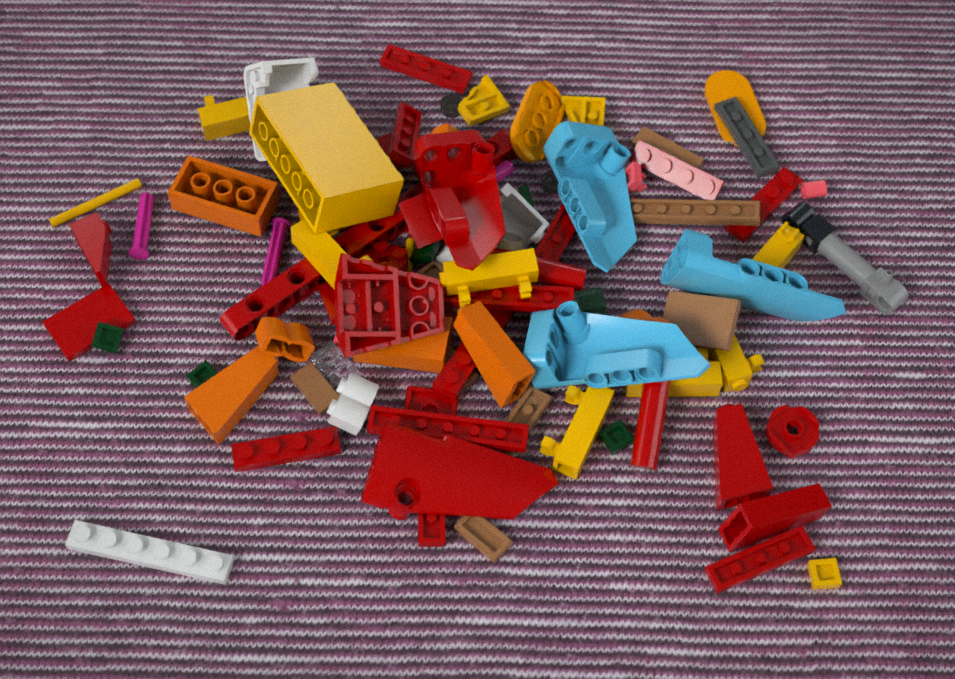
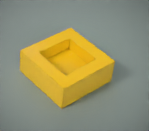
[807,558,842,590]

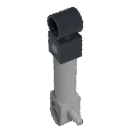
[781,202,909,315]

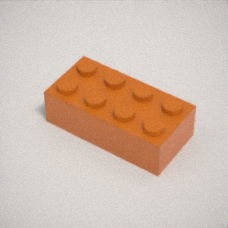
[167,155,281,237]

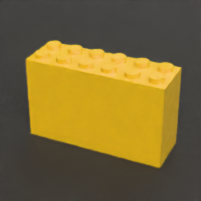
[249,82,404,234]

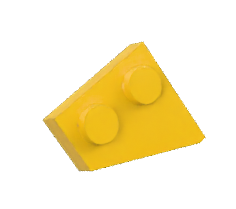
[458,75,510,127]
[561,96,606,126]

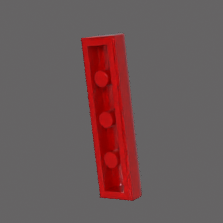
[490,247,587,293]
[630,380,671,471]

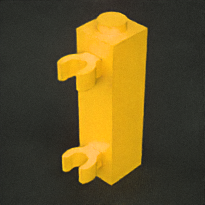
[198,94,250,141]
[291,219,374,290]
[752,222,805,269]
[439,248,539,308]
[707,311,765,392]
[625,348,726,397]
[539,385,615,480]

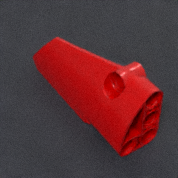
[413,130,506,271]
[360,421,559,520]

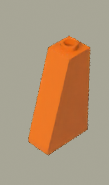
[453,301,536,409]
[353,316,454,373]
[184,345,279,445]

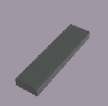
[714,97,780,178]

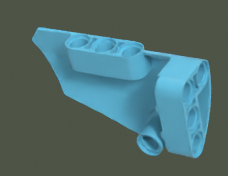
[543,121,637,273]
[660,229,846,321]
[523,301,711,389]

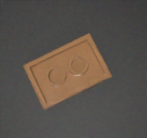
[663,291,742,352]

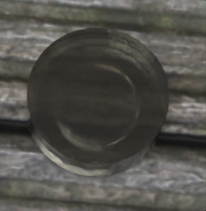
[440,95,462,118]
[540,170,559,194]

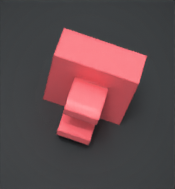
[625,162,647,195]

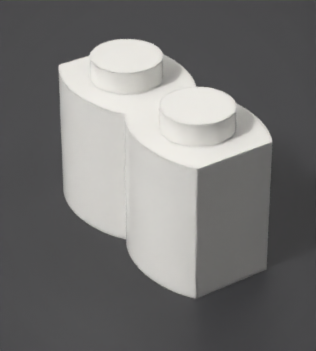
[326,372,379,435]

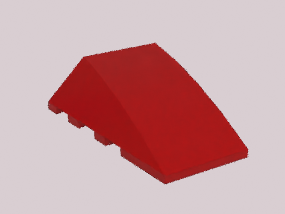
[334,253,445,358]

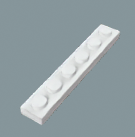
[65,520,234,585]

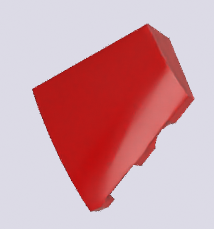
[398,192,443,249]

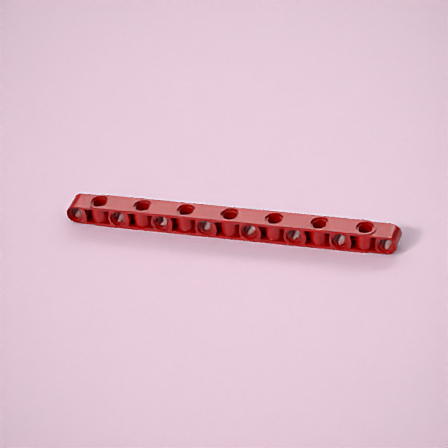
[219,128,518,341]

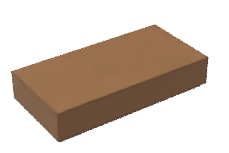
[290,362,339,417]
[454,516,513,564]

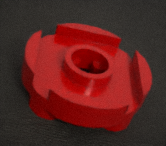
[358,241,409,272]
[765,405,820,458]

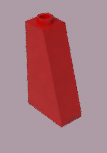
[713,404,774,511]
[718,483,832,553]

